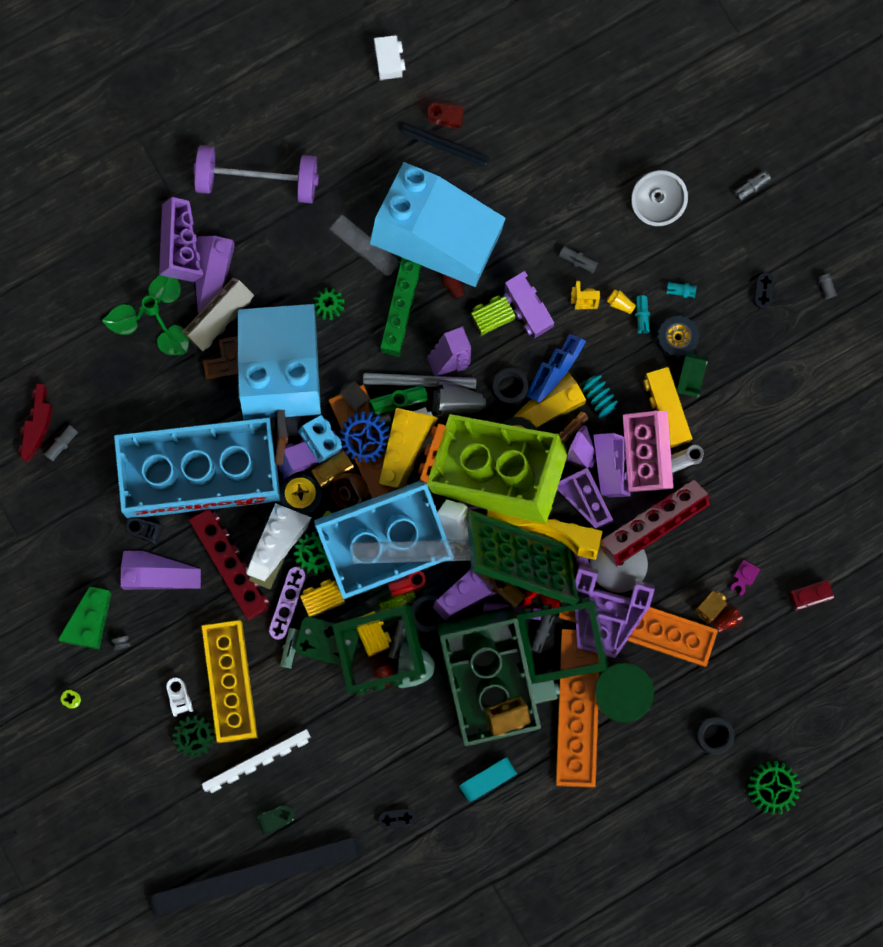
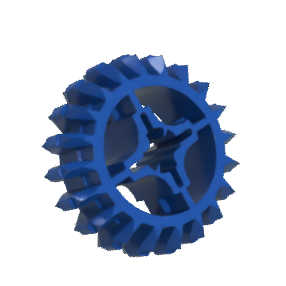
[339,411,390,463]

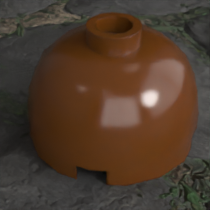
[330,472,369,509]

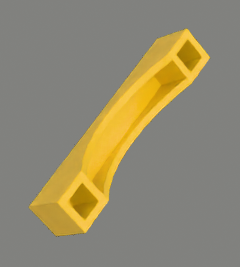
[487,510,602,560]

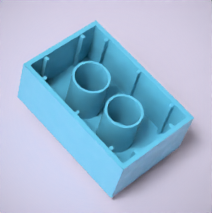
[314,480,454,599]

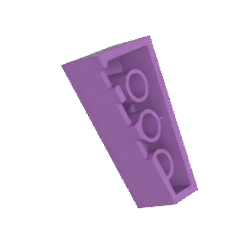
[159,197,203,282]
[427,327,471,376]
[433,570,501,621]

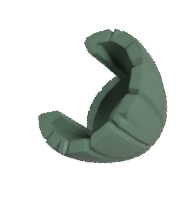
[398,642,435,688]

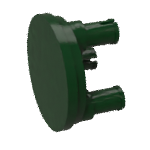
[595,663,654,723]

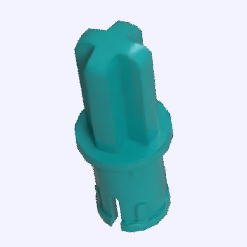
[635,295,650,334]

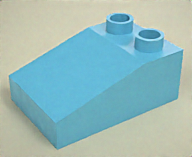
[370,162,505,287]
[238,304,321,420]

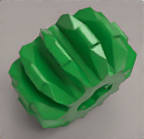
[313,288,345,320]

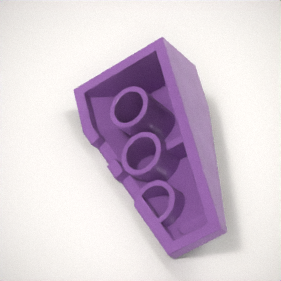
[121,551,201,590]

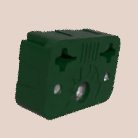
[295,617,359,667]

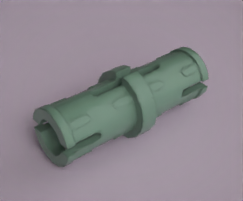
[279,628,300,669]

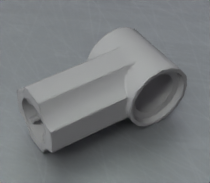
[671,445,704,473]

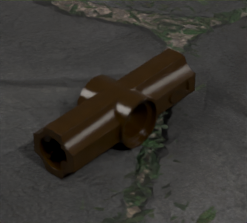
[470,567,525,609]

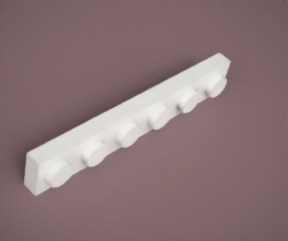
[202,729,311,793]

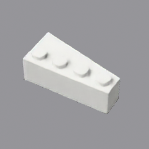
[247,503,311,581]

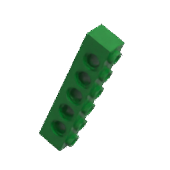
[381,257,421,357]

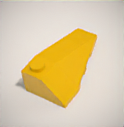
[514,372,586,429]

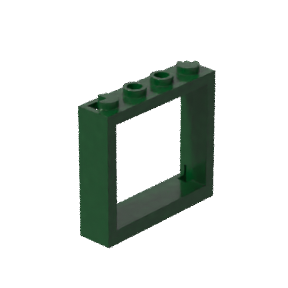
[517,597,609,684]
[332,605,427,696]

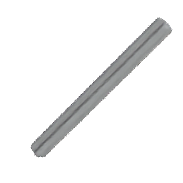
[363,373,476,389]

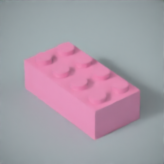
[623,411,673,492]

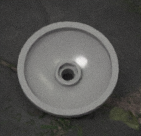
[631,170,688,226]
[590,542,648,593]

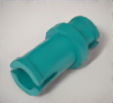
[667,282,697,298]

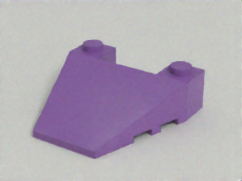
[575,565,655,658]

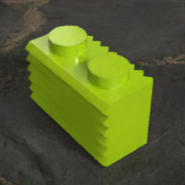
[471,296,515,336]

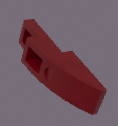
[19,384,53,462]

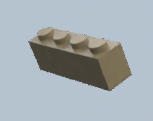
[181,277,254,351]

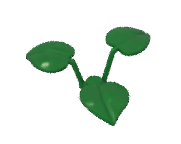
[103,275,189,355]

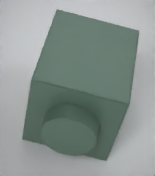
[531,680,560,704]

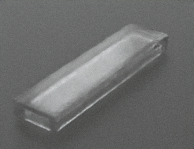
[330,215,400,277]

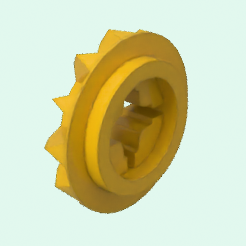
[285,478,316,509]

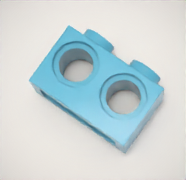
[298,415,342,463]

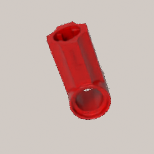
[388,571,427,597]

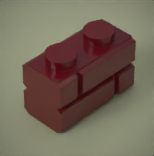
[788,580,834,611]

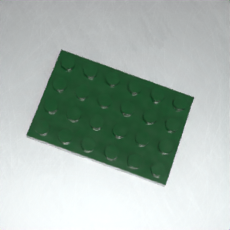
[466,510,579,605]

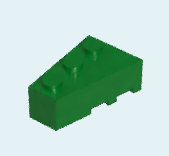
[58,587,111,650]

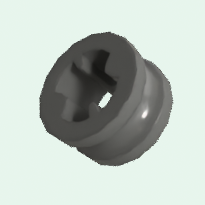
[111,636,131,650]

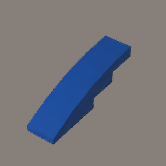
[526,334,586,402]

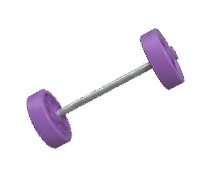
[193,145,319,203]

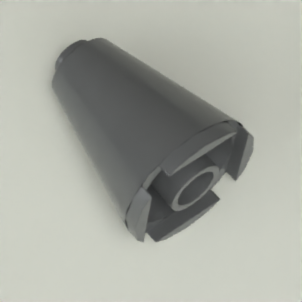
[432,381,486,420]

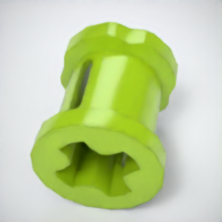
[61,690,81,709]

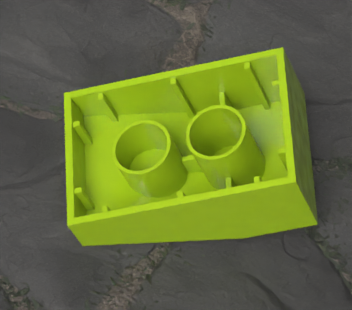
[427,414,568,524]

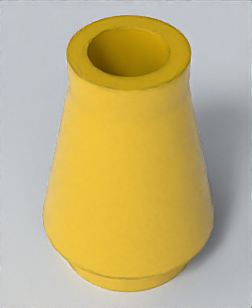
[607,289,636,314]

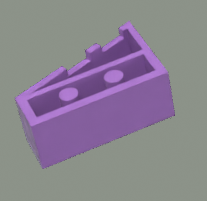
[503,271,554,339]
[277,431,343,481]
[593,433,630,498]
[557,468,614,529]

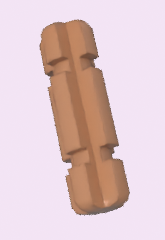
[558,412,589,444]

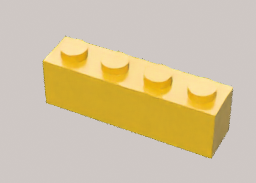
[643,367,692,448]

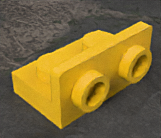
[571,281,600,310]

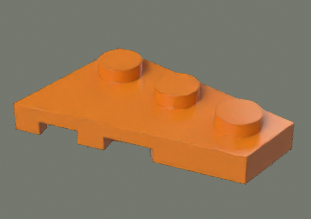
[418,423,446,482]

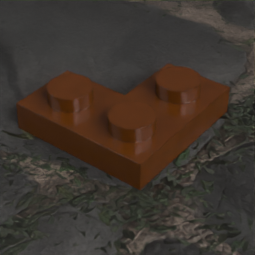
[203,336,239,381]

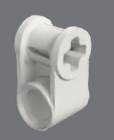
[167,678,193,717]

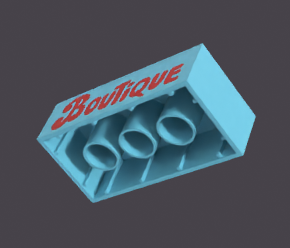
[114,418,281,519]

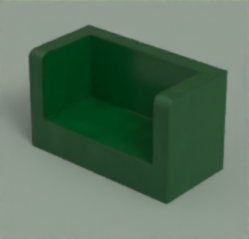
[677,352,708,398]

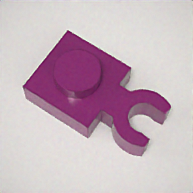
[730,560,760,597]

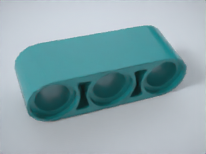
[459,757,517,803]

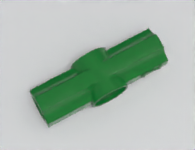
[368,385,428,417]

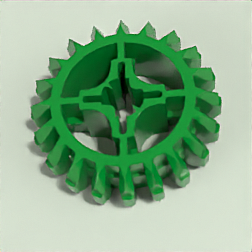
[747,761,801,814]

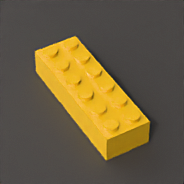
[202,620,258,743]

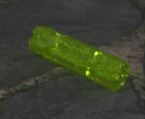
[379,591,417,611]

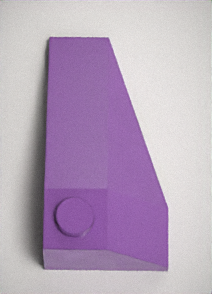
[196,236,235,313]
[566,425,596,470]

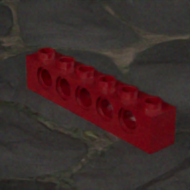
[601,480,710,566]
[189,509,269,621]

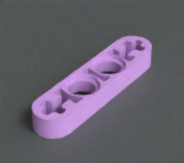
[269,567,305,640]

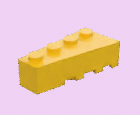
[379,408,438,488]

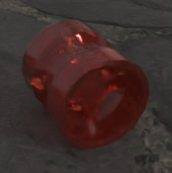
[373,664,393,688]

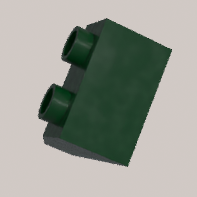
[436,606,541,746]

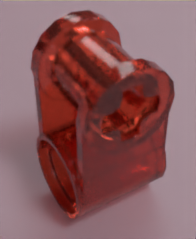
[427,103,464,129]

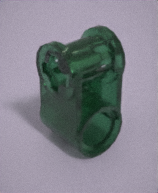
[256,806,295,834]

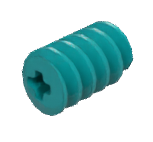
[580,375,618,418]

